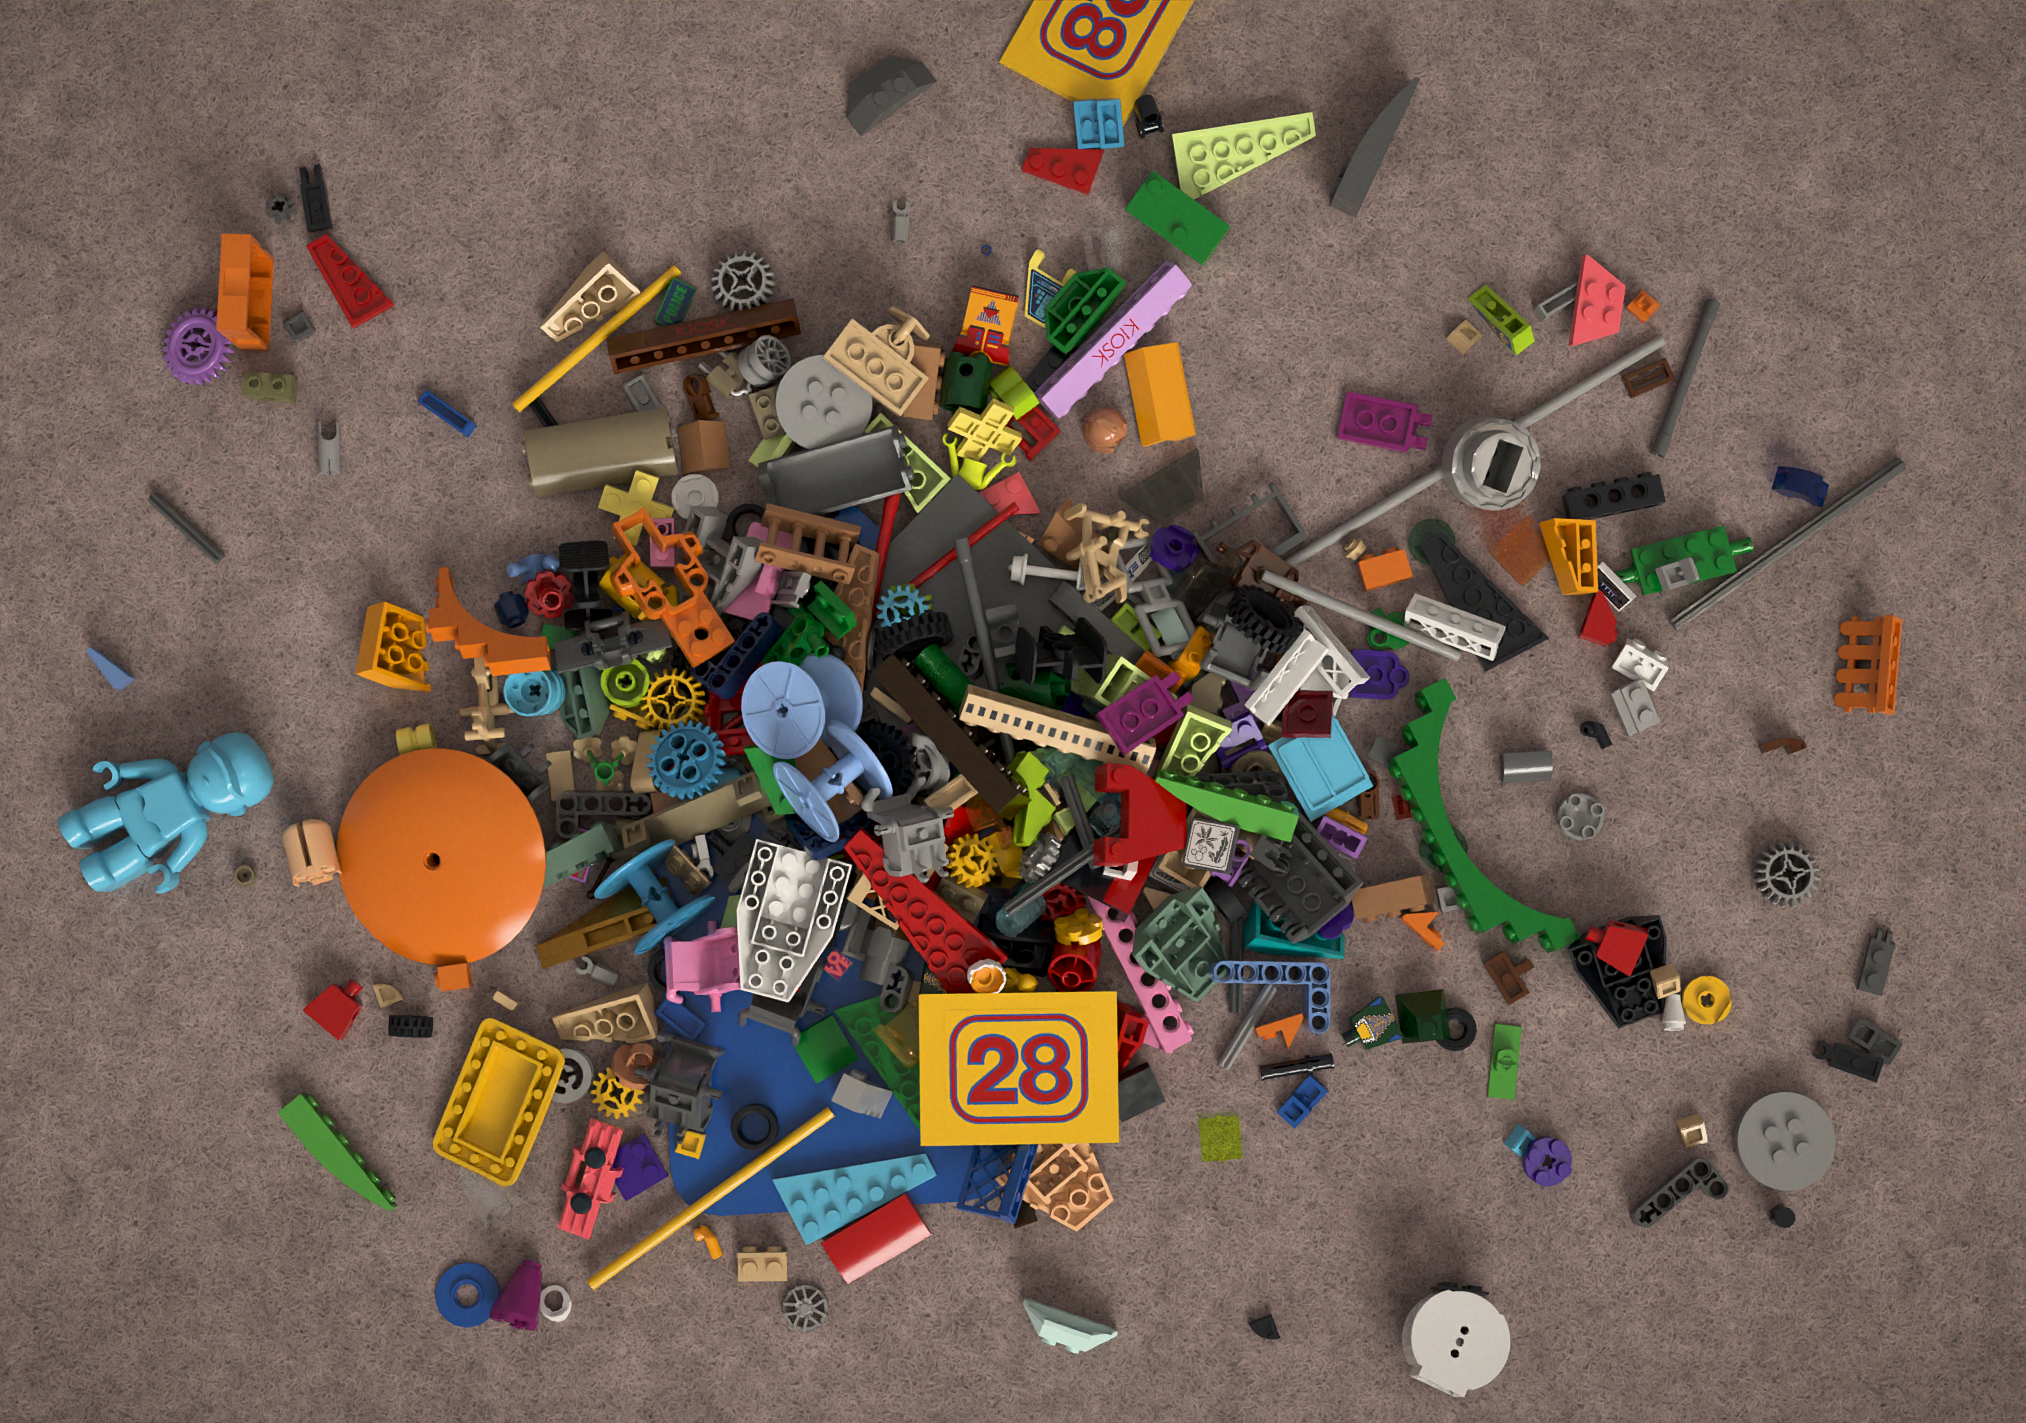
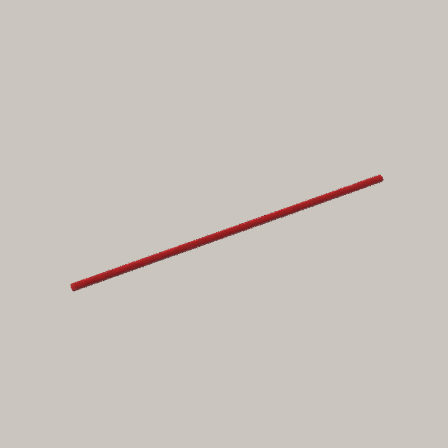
[667,502,1019,771]

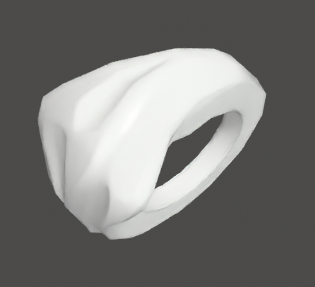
[540,1285,572,1322]

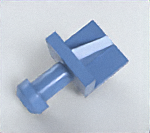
[506,554,560,584]

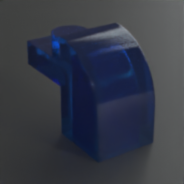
[1771,466,1829,507]

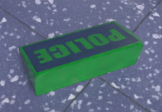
[655,278,696,326]

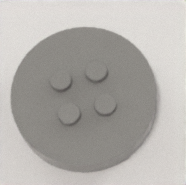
[776,355,872,449]
[1734,1092,1836,1191]

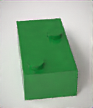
[1125,170,1232,266]

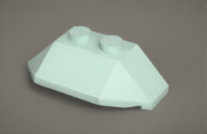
[1023,1297,1118,1354]

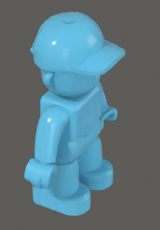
[57,732,274,893]

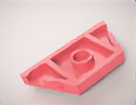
[1568,255,1626,347]

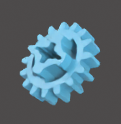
[876,585,929,627]

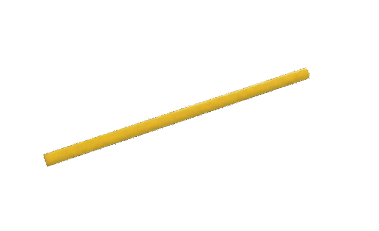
[587,1107,835,1290]

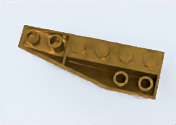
[536,877,675,969]

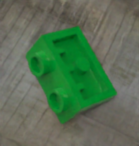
[807,581,857,639]

